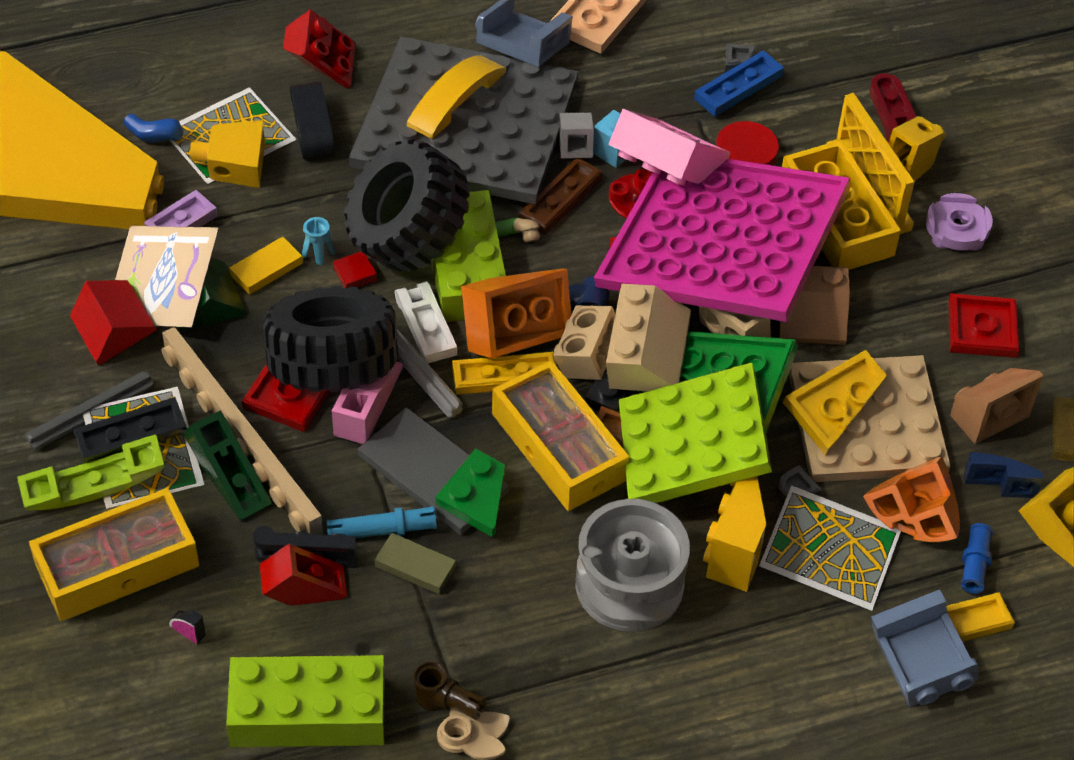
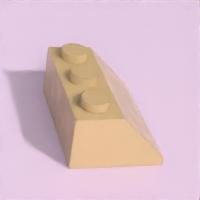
[606,284,691,391]

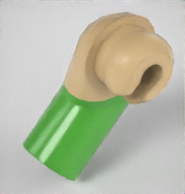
[495,218,540,243]

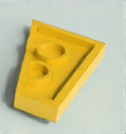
[783,350,887,455]

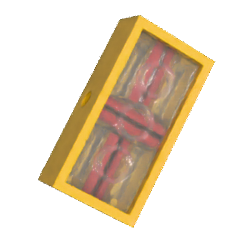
[492,360,629,512]
[29,488,199,622]

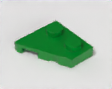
[435,448,505,537]

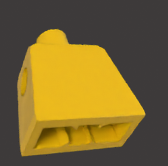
[888,116,945,185]
[190,120,266,188]

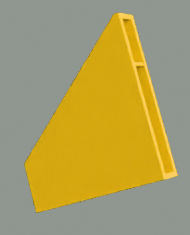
[0,51,164,229]

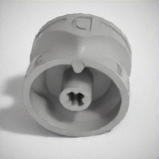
[575,499,690,632]

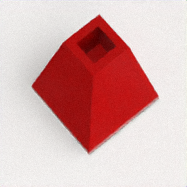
[283,9,356,89]

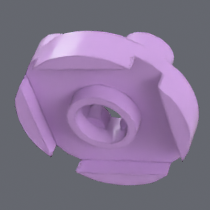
[926,193,993,251]

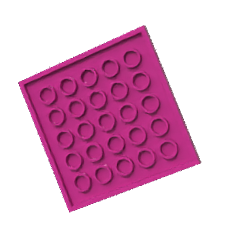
[594,159,850,322]

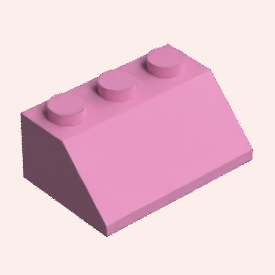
[608,109,731,186]

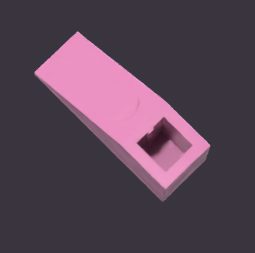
[332,362,403,444]

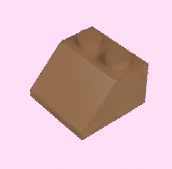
[778,266,850,345]
[950,368,1043,444]

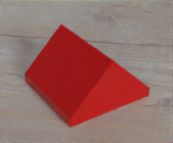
[70,280,157,366]

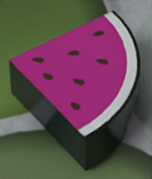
[169,610,206,645]

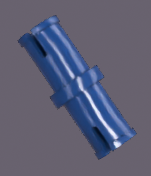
[961,523,993,594]

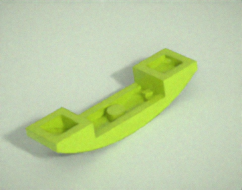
[17,434,166,511]

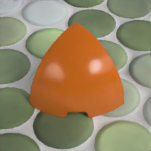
[863,456,960,542]

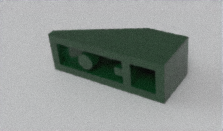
[183,410,272,521]

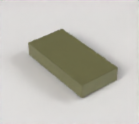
[374,533,456,595]

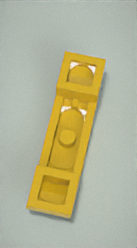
[407,55,506,139]

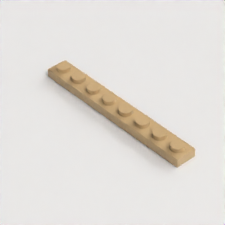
[161,327,323,535]

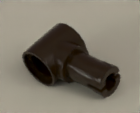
[413,661,487,720]

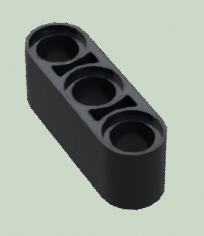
[290,82,335,159]

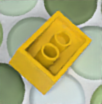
[1018,467,1074,567]

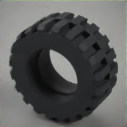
[344,139,470,272]
[263,286,398,392]

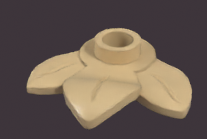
[437,708,510,760]

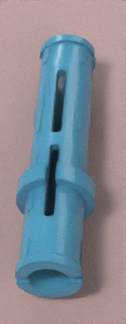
[326,506,437,539]

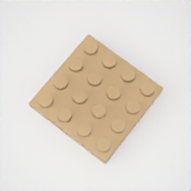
[789,355,950,482]

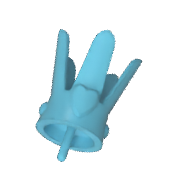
[302,217,336,265]

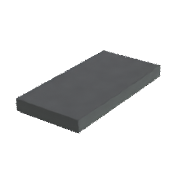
[358,407,509,536]

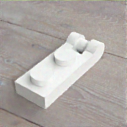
[395,282,457,363]

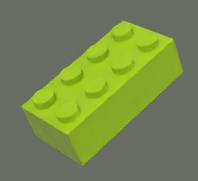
[431,190,506,322]
[226,655,385,748]

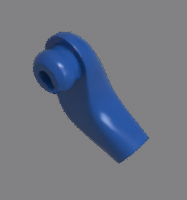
[124,113,184,144]

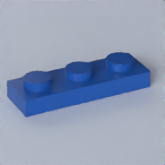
[694,50,784,117]

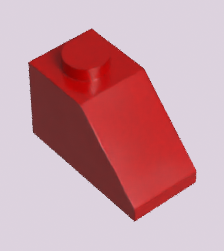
[260,544,347,606]

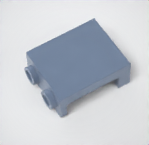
[475,0,573,67]
[871,589,979,707]

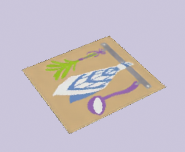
[115,226,218,327]

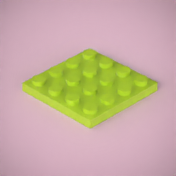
[619,363,772,503]

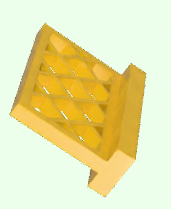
[826,93,914,234]

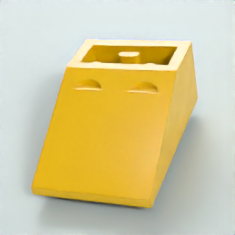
[703,476,766,592]

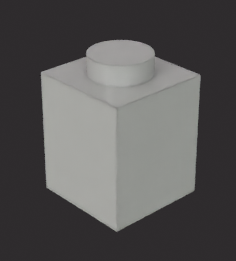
[559,113,594,158]

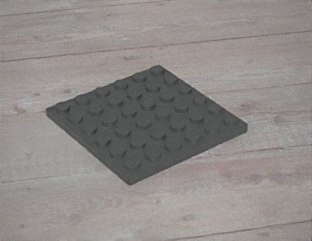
[349,36,578,204]

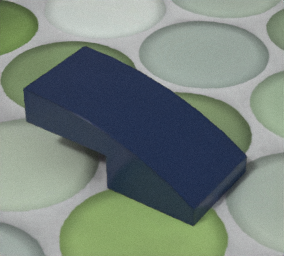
[964,452,1044,498]

